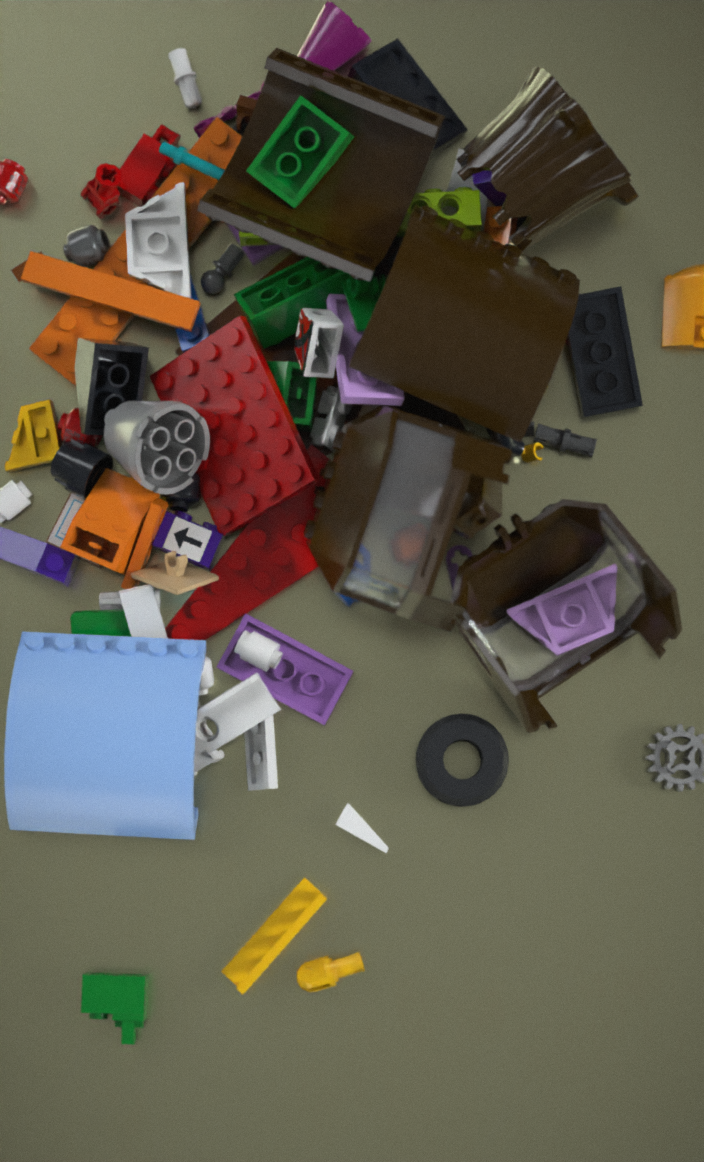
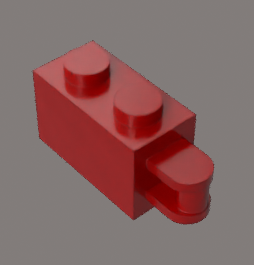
[116,124,181,207]

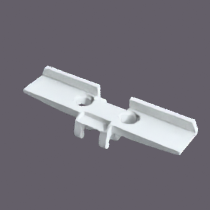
[194,673,281,776]

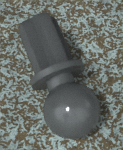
[201,244,245,294]

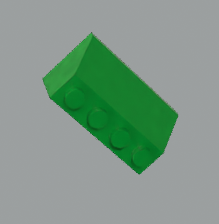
[234,257,352,349]

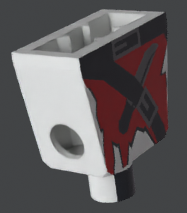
[294,308,344,378]

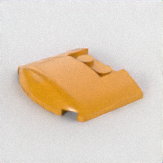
[661,264,704,351]

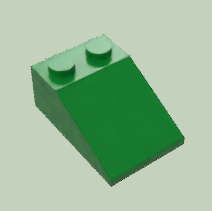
[246,95,355,209]

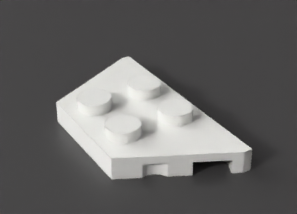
[125,182,191,299]

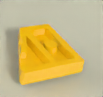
[5,399,62,472]

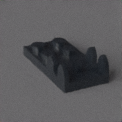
[566,286,643,417]

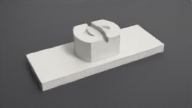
[119,584,168,639]

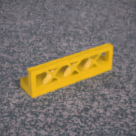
[221,877,327,995]

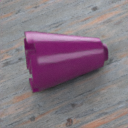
[297,1,372,71]

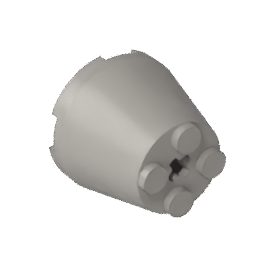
[104,401,210,494]

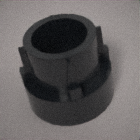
[50,439,113,500]

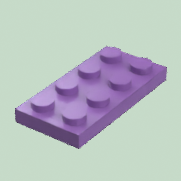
[216,613,354,726]

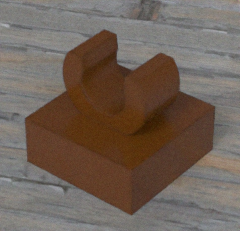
[236,95,258,130]

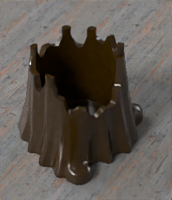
[456,66,639,252]

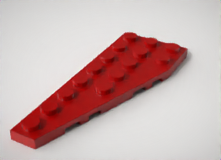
[165,445,380,640]

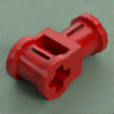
[80,163,122,219]

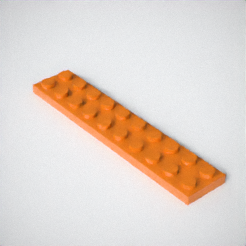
[29,117,242,386]

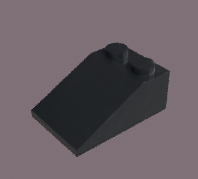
[74,337,149,435]

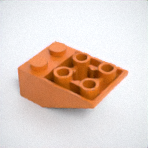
[60,468,160,575]

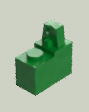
[81,972,149,1045]

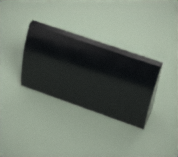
[348,38,468,160]

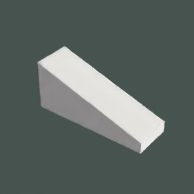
[335,803,389,853]

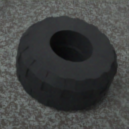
[416,713,509,807]

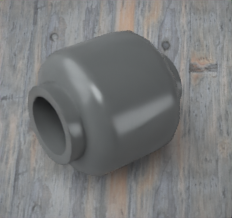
[63,225,110,268]

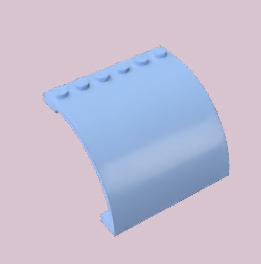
[4,631,207,840]

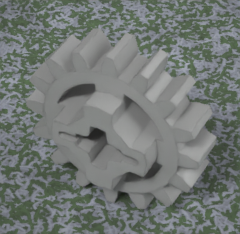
[645,724,704,792]

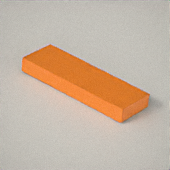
[121,498,169,589]

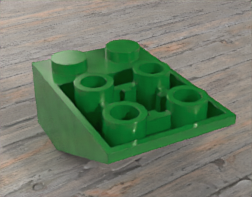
[267,361,319,432]

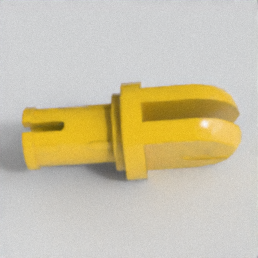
[296,952,365,992]

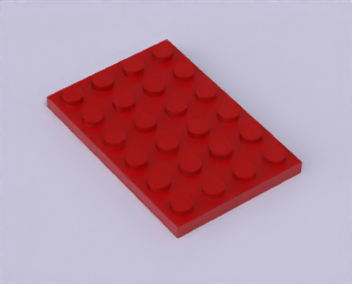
[149,316,320,537]

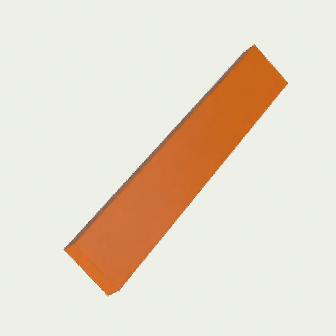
[21,251,201,332]

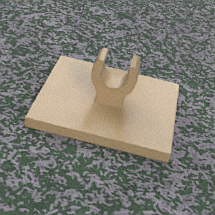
[131,551,219,595]

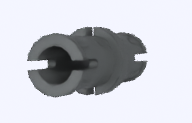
[533,423,597,458]

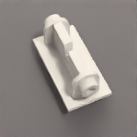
[309,385,352,452]

